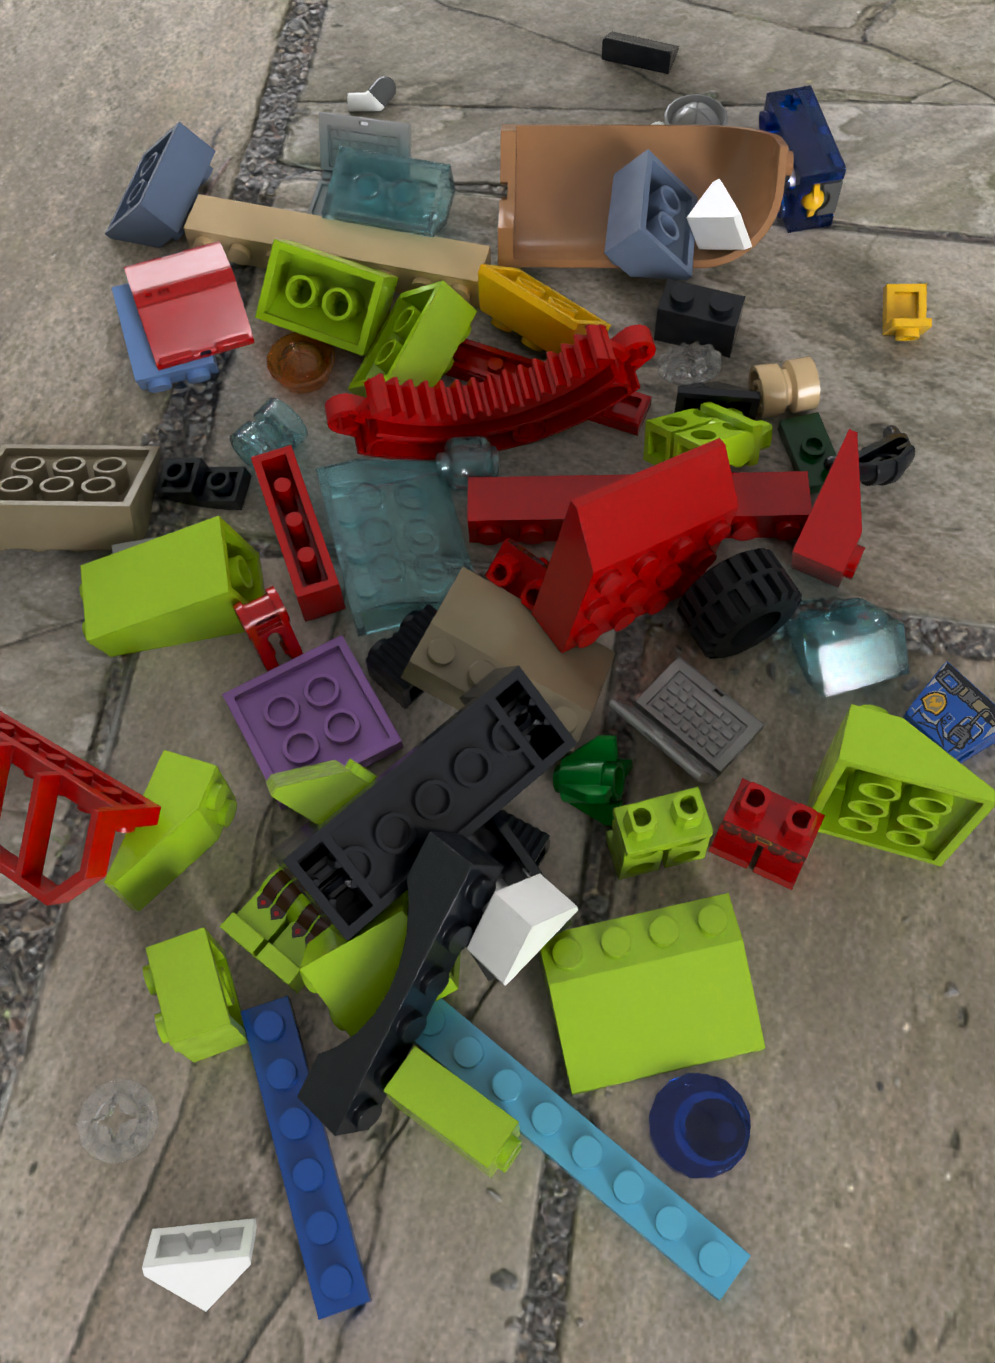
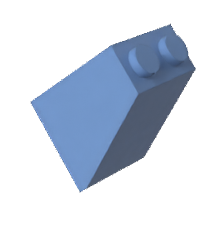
[111,283,219,393]

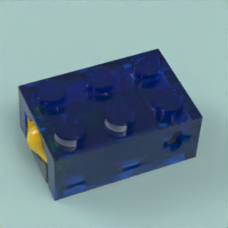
[759,85,847,233]

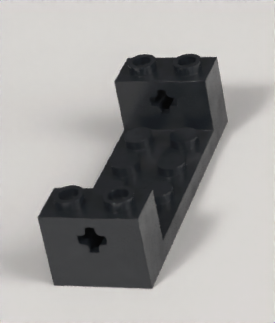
[270,665,578,941]

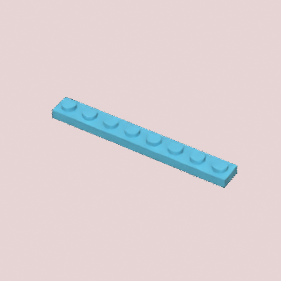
[414,998,751,1301]

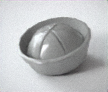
[664,94,728,126]

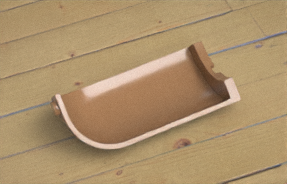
[498,124,794,268]

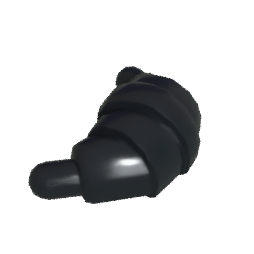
[823,425,915,486]

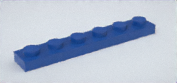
[240,996,372,1320]

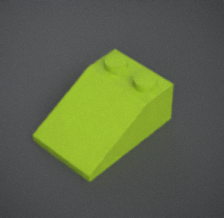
[104,750,237,912]

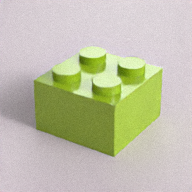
[143,927,248,1062]

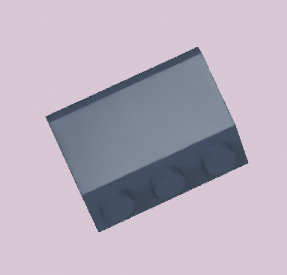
[105,122,216,248]
[604,149,698,281]

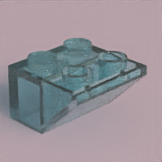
[784,597,910,698]

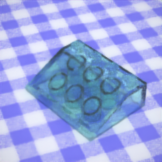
[316,459,474,637]

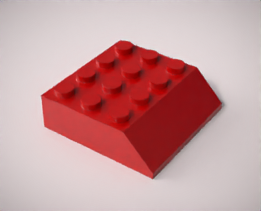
[532,438,739,654]

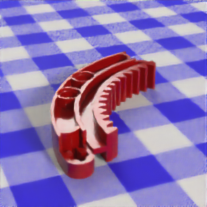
[325,324,656,460]

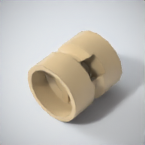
[748,356,820,419]

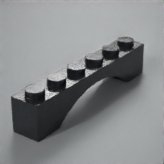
[297,831,504,1136]

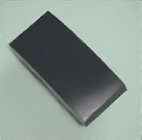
[154,458,252,510]

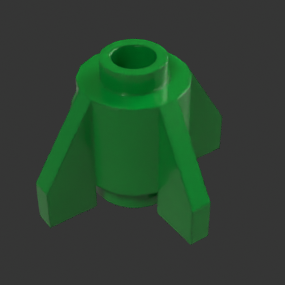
[553,735,633,825]

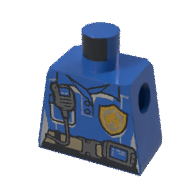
[902,661,995,763]

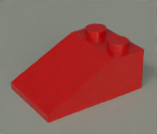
[791,429,866,588]

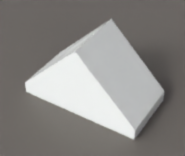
[686,179,752,250]
[467,874,578,986]

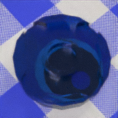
[648,1073,751,1179]

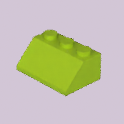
[255,239,399,356]
[347,280,477,397]
[266,758,378,825]

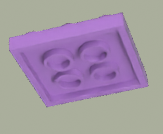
[222,635,404,810]

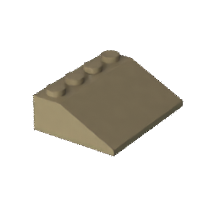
[0,444,161,553]
[400,567,615,765]

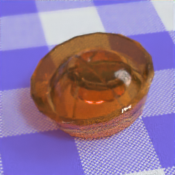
[267,332,335,394]

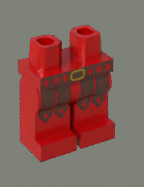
[708,778,825,890]

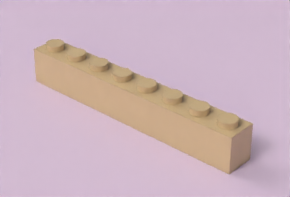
[183,194,491,308]

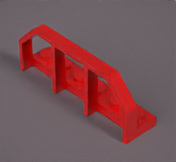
[0,711,161,906]

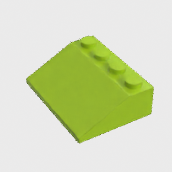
[807,704,995,866]
[538,893,765,1095]

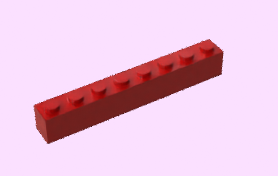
[467,471,812,545]

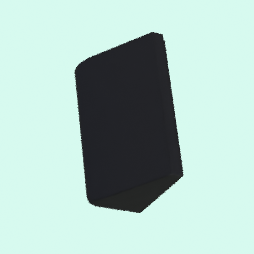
[602,31,679,74]

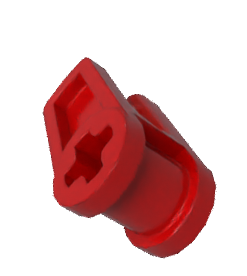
[232,586,303,672]

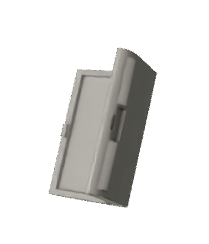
[307,112,411,230]
[609,656,765,784]

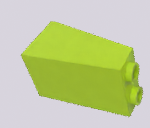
[79,516,265,657]

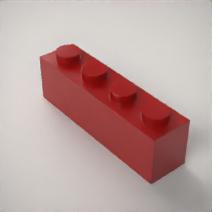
[251,445,346,622]

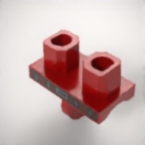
[485,538,550,611]

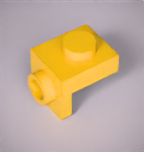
[882,284,932,341]

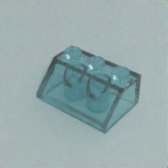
[321,146,456,237]

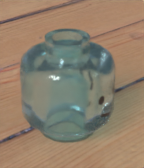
[436,435,499,492]

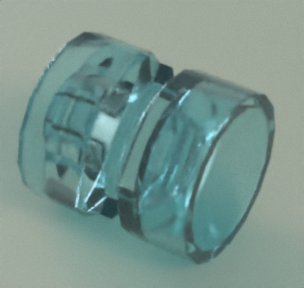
[229,397,308,471]

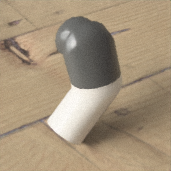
[347,76,396,112]

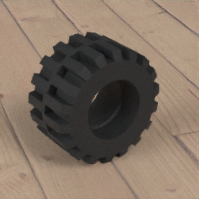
[677,548,802,659]

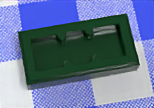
[777,412,837,494]

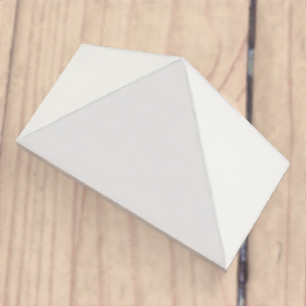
[142,1218,257,1312]

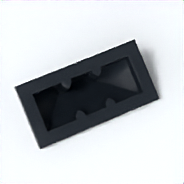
[674,381,761,420]

